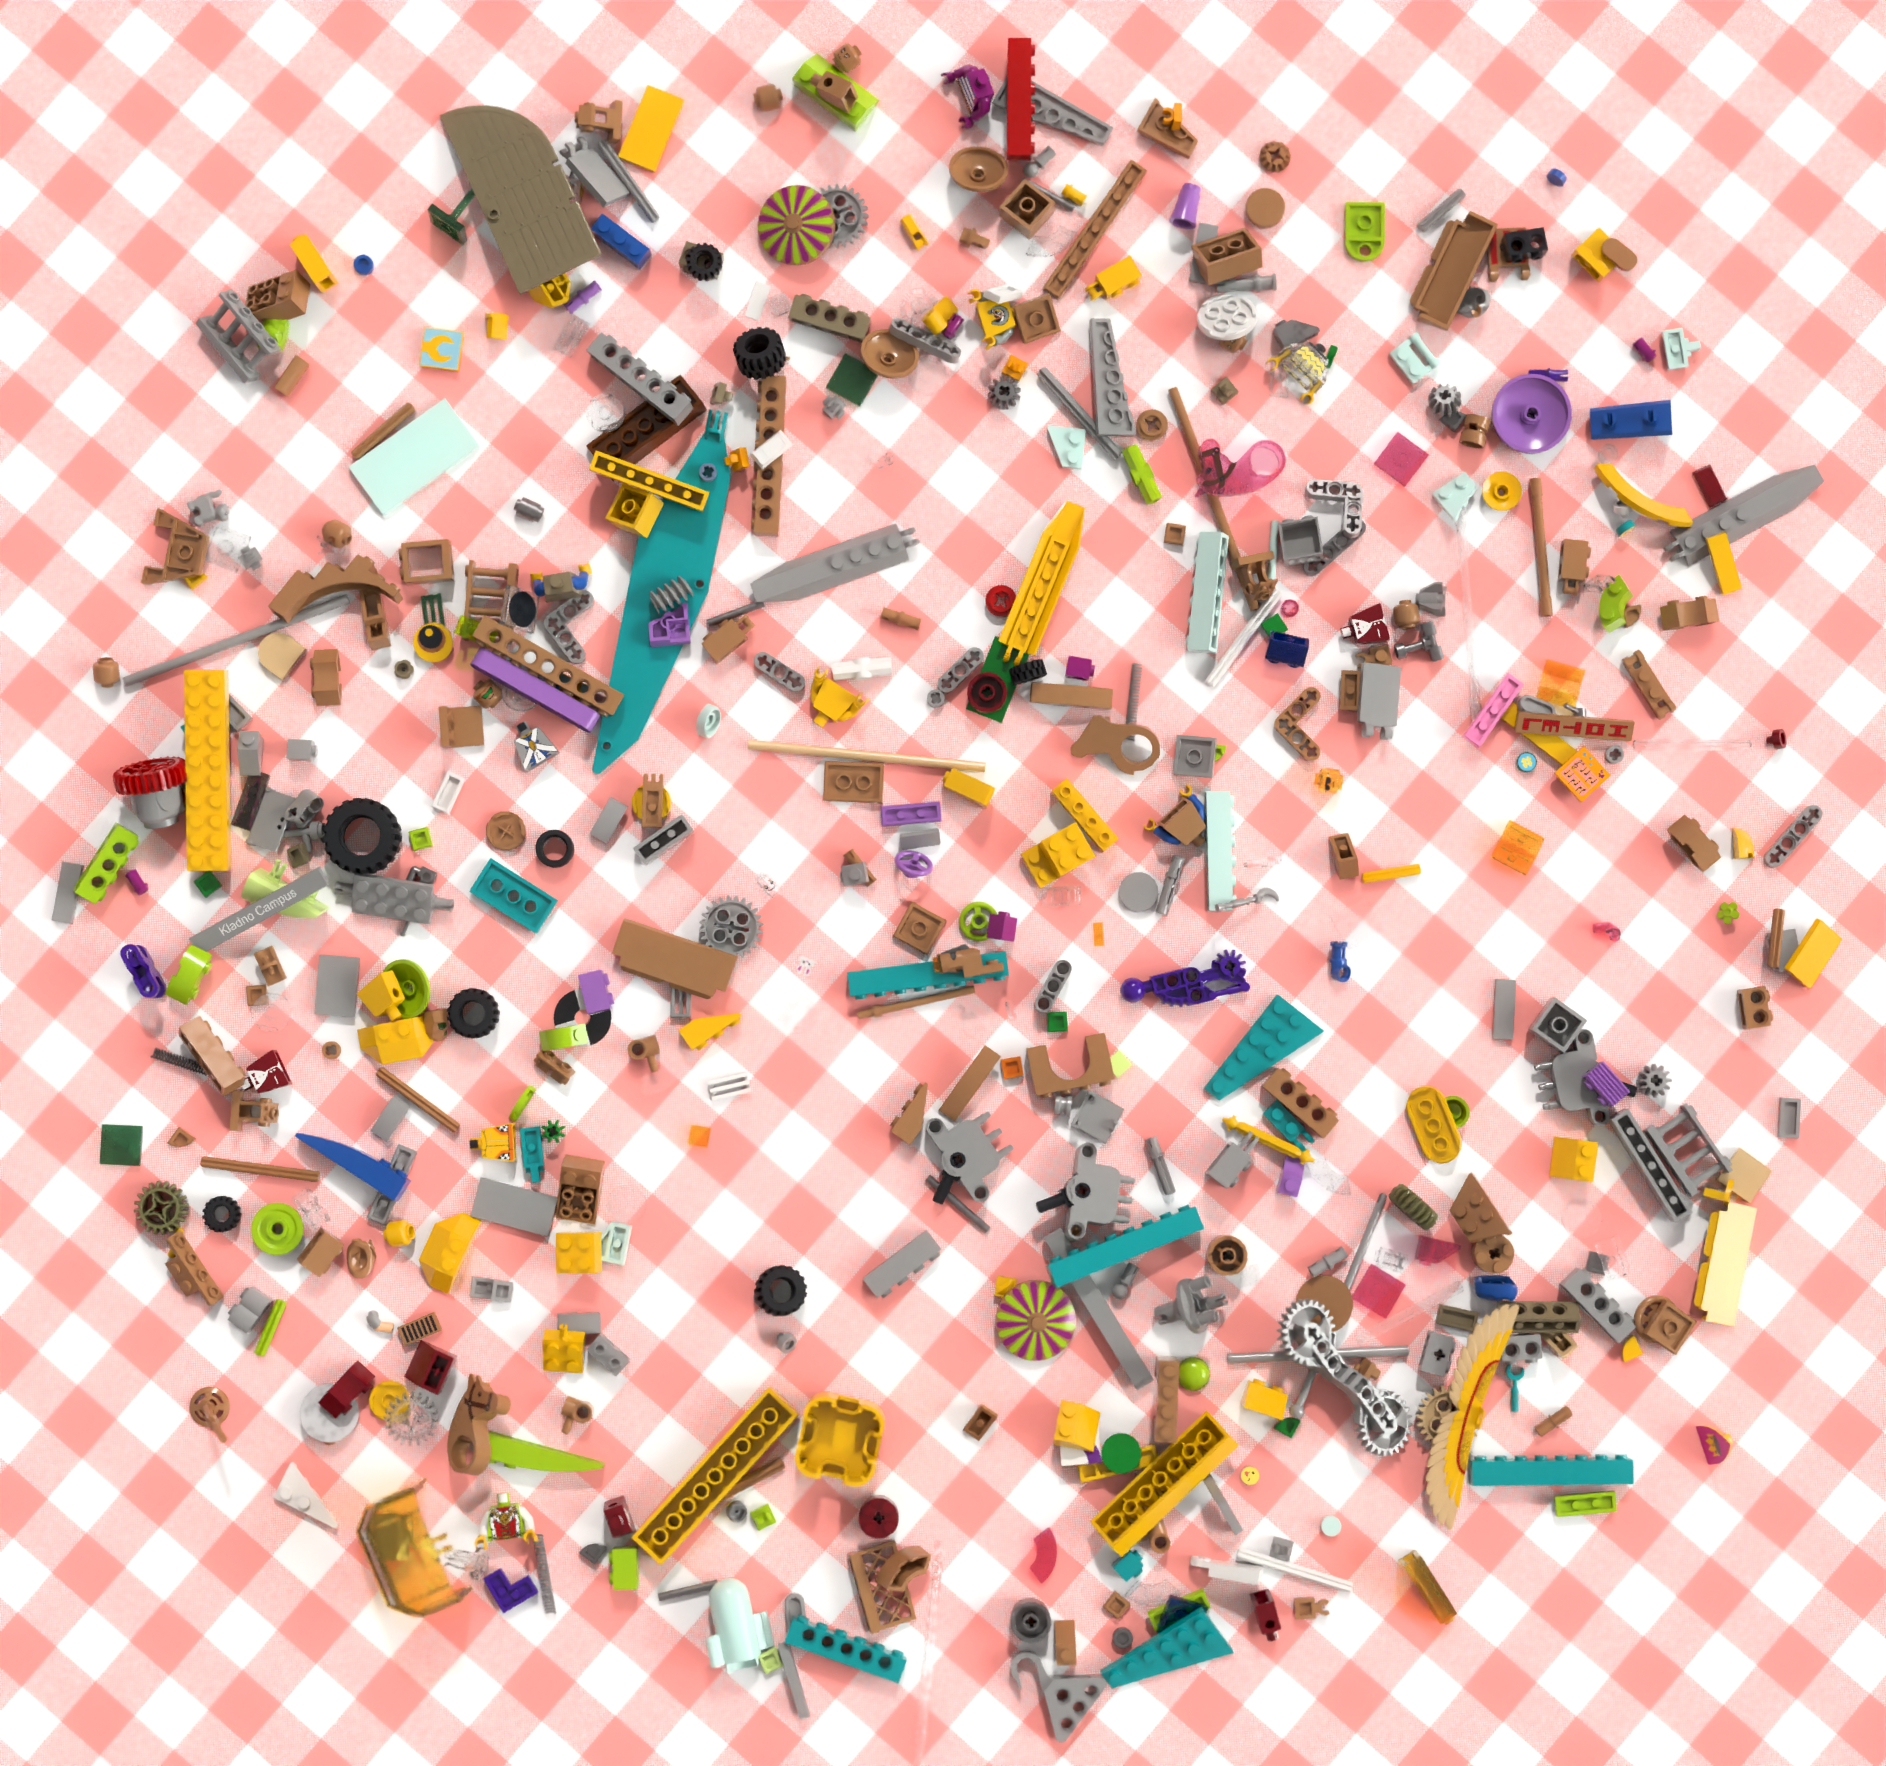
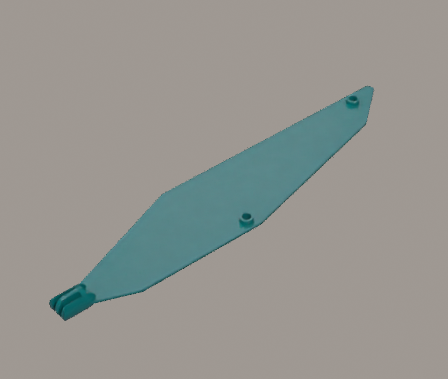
[592,409,731,774]

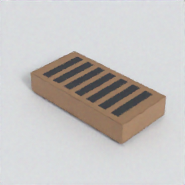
[397,1312,443,1346]

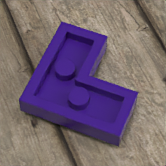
[483,1567,539,1614]

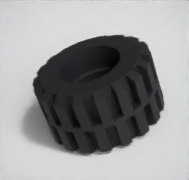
[733,327,786,380]
[447,988,500,1038]
[754,1265,807,1317]

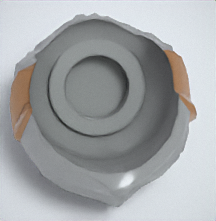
[1456,286,1491,318]

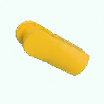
[900,214,929,251]

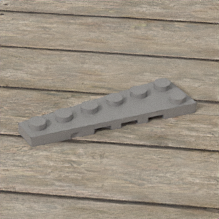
[992,77,1114,146]
[1089,318,1136,436]

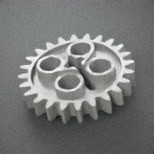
[821,183,869,249]
[699,895,764,958]

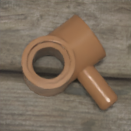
[627,1034,660,1073]
[561,1396,594,1434]
[1136,1519,1171,1554]

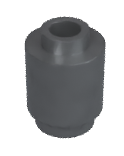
[514,497,545,523]

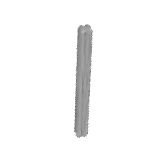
[1037,367,1122,460]

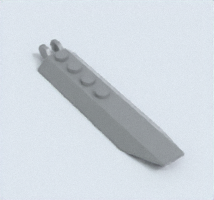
[1663,464,1825,566]
[750,523,920,603]

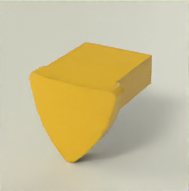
[485,313,509,340]
[1703,1179,1735,1202]

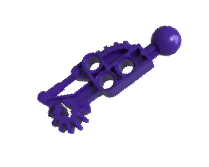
[1120,949,1250,1007]

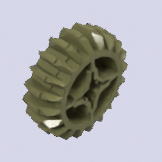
[134,1181,189,1235]
[1388,1183,1439,1231]

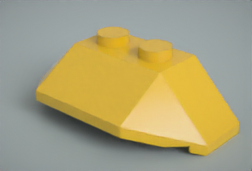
[528,273,571,308]
[357,1016,434,1065]
[419,1212,482,1294]

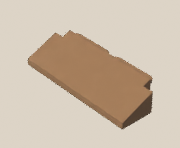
[1409,211,1498,331]
[612,918,738,999]

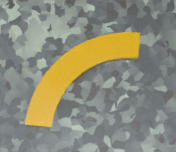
[1594,464,1693,527]

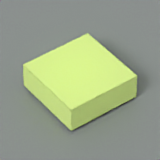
[1110,1050,1132,1078]
[758,1646,784,1674]

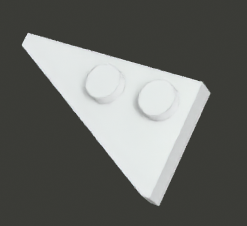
[273,1462,339,1529]

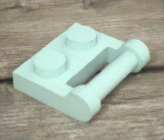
[1388,332,1441,385]

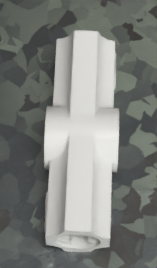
[832,657,893,681]

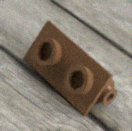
[534,1050,576,1085]

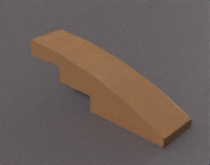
[1030,682,1113,709]
[939,1045,1001,1121]

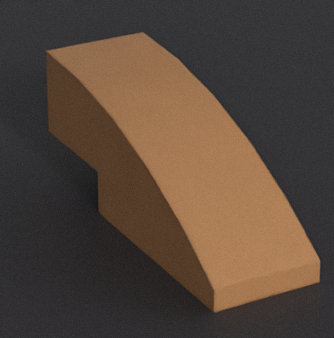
[359,590,391,650]

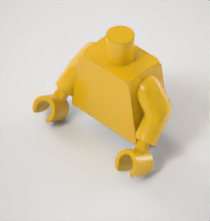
[810,666,870,728]

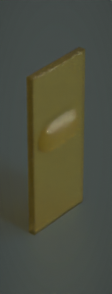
[1093,922,1104,947]

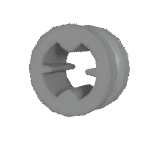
[927,689,945,708]
[1604,746,1624,764]

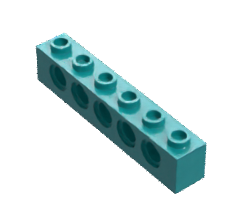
[784,1615,907,1684]

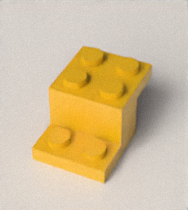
[1020,822,1096,889]

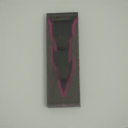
[231,772,271,831]

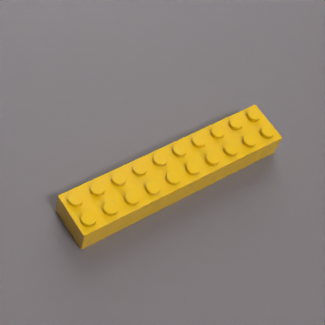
[184,670,231,871]
[631,1386,800,1565]

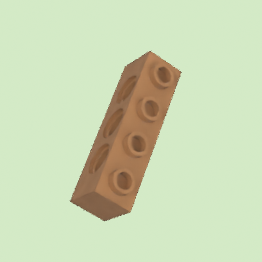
[1261,1068,1339,1138]

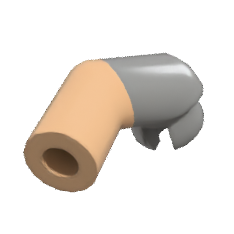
[366,1310,394,1333]

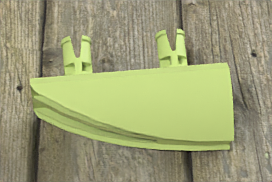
[241,859,329,918]

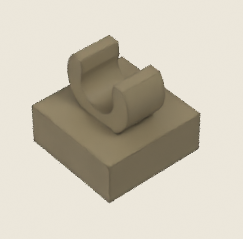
[1211,376,1239,405]
[709,382,734,405]

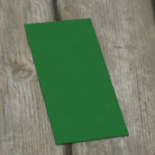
[966,636,1029,723]

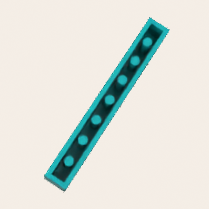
[847,951,1009,1000]
[1045,1204,1204,1288]
[1469,1454,1634,1486]

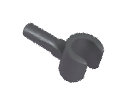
[1563,703,1586,717]

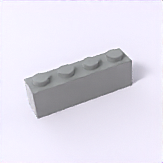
[863,1230,941,1298]

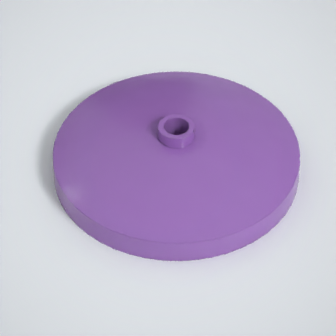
[1491,374,1572,454]

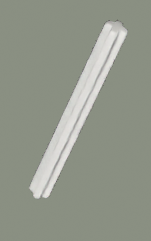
[1205,588,1282,687]
[1236,1547,1353,1593]

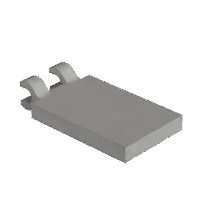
[559,136,630,208]
[1357,662,1401,740]

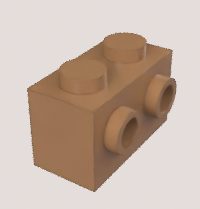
[297,1227,344,1277]

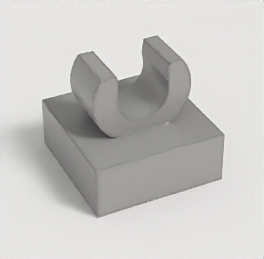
[1269,1536,1294,1561]

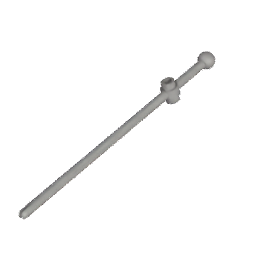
[1289,1193,1387,1419]

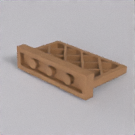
[847,1540,917,1634]

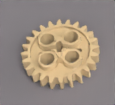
[1416,1384,1481,1446]

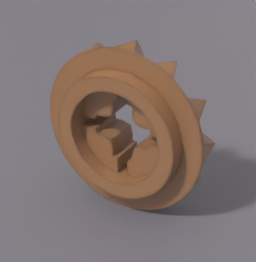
[1259,140,1291,172]
[1136,409,1168,441]

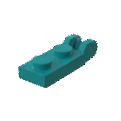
[1262,1100,1315,1151]

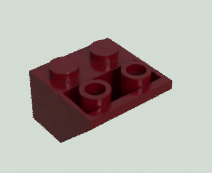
[404,1340,458,1395]

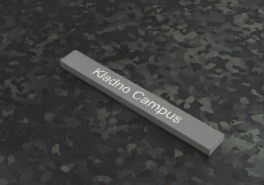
[189,866,330,952]

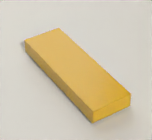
[1705,532,1742,595]

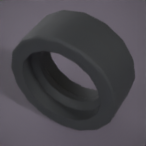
[535,829,574,868]

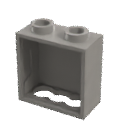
[1278,515,1324,566]

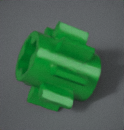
[541,1120,566,1143]

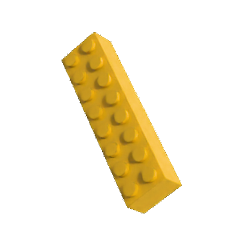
[1090,1410,1239,1557]

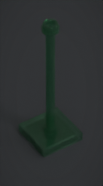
[427,187,475,246]

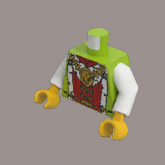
[474,1492,538,1550]

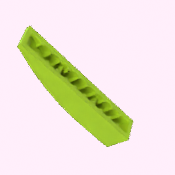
[488,1431,605,1472]

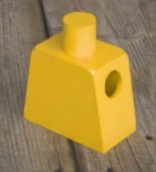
[356,970,405,1022]

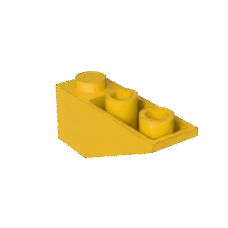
[678,1013,742,1051]

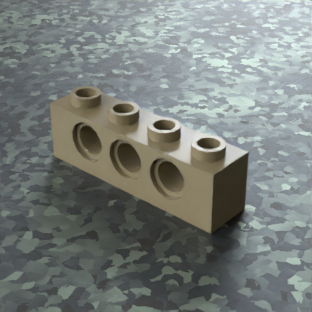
[788,293,871,343]
[1496,1301,1581,1333]

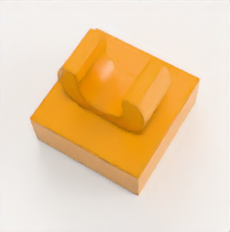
[1162,103,1182,130]
[1002,355,1028,382]
[724,447,750,472]

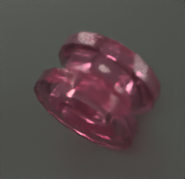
[1280,599,1299,618]

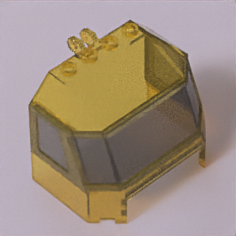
[355,1477,473,1618]

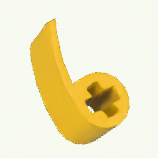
[921,296,959,335]

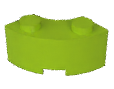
[1599,574,1633,633]
[165,944,213,1005]

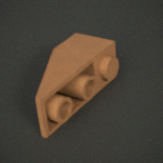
[890,1082,928,1145]

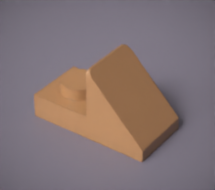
[963,1403,998,1441]

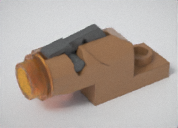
[932,944,1004,978]

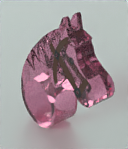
[1195,439,1286,498]

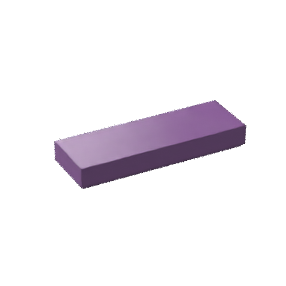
[881,801,942,827]

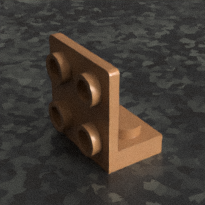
[438,706,484,748]

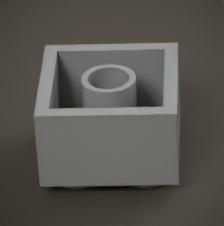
[1527,997,1588,1053]

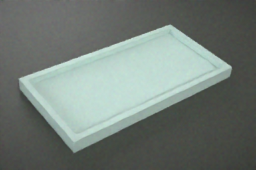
[349,398,480,516]

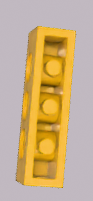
[1051,778,1119,853]

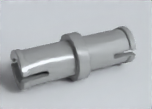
[1307,1246,1348,1278]

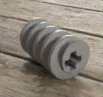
[649,576,694,615]

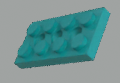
[469,858,559,934]

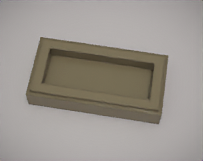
[1435,1304,1479,1332]

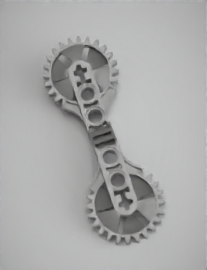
[1277,1299,1413,1457]

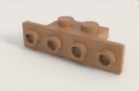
[165,1230,224,1306]

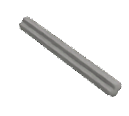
[597,139,660,223]

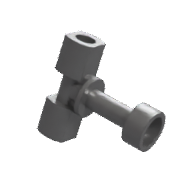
[1394,620,1444,662]

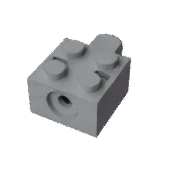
[1205,1131,1259,1189]

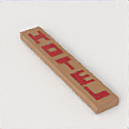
[1514,711,1635,741]

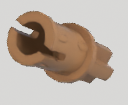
[1534,1406,1573,1437]

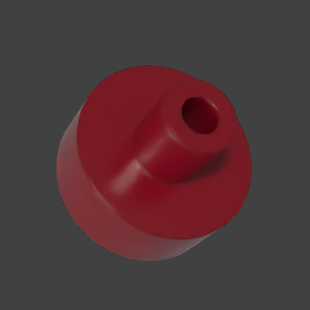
[1766,729,1787,749]

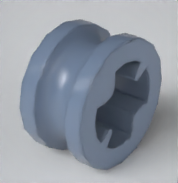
[699,463,717,482]

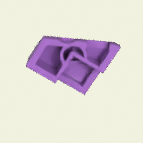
[648,603,691,647]

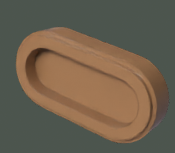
[1601,238,1638,271]

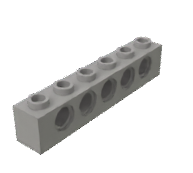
[586,332,694,426]

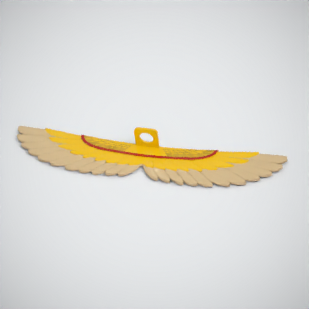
[1425,1304,1519,1530]

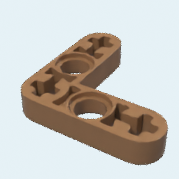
[1274,687,1321,761]

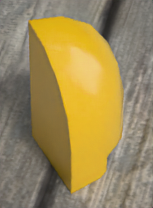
[1732,827,1755,859]

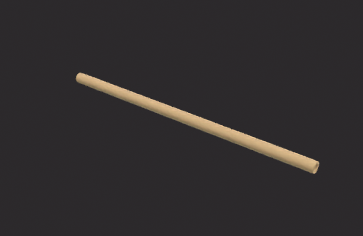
[748,740,986,772]

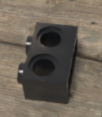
[1502,227,1548,263]

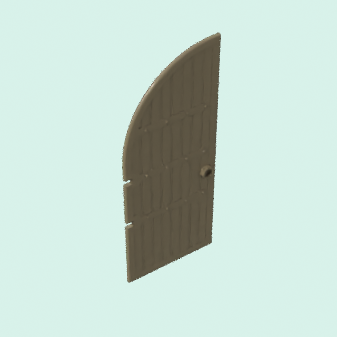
[440,105,602,295]

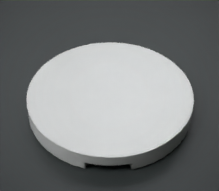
[1197,294,1257,340]

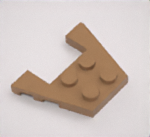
[141,508,210,585]

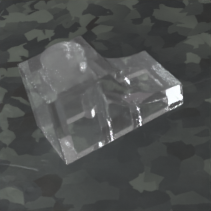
[1373,1246,1409,1274]

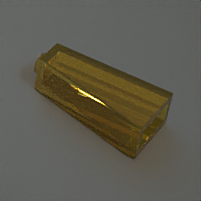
[1398,1549,1458,1625]

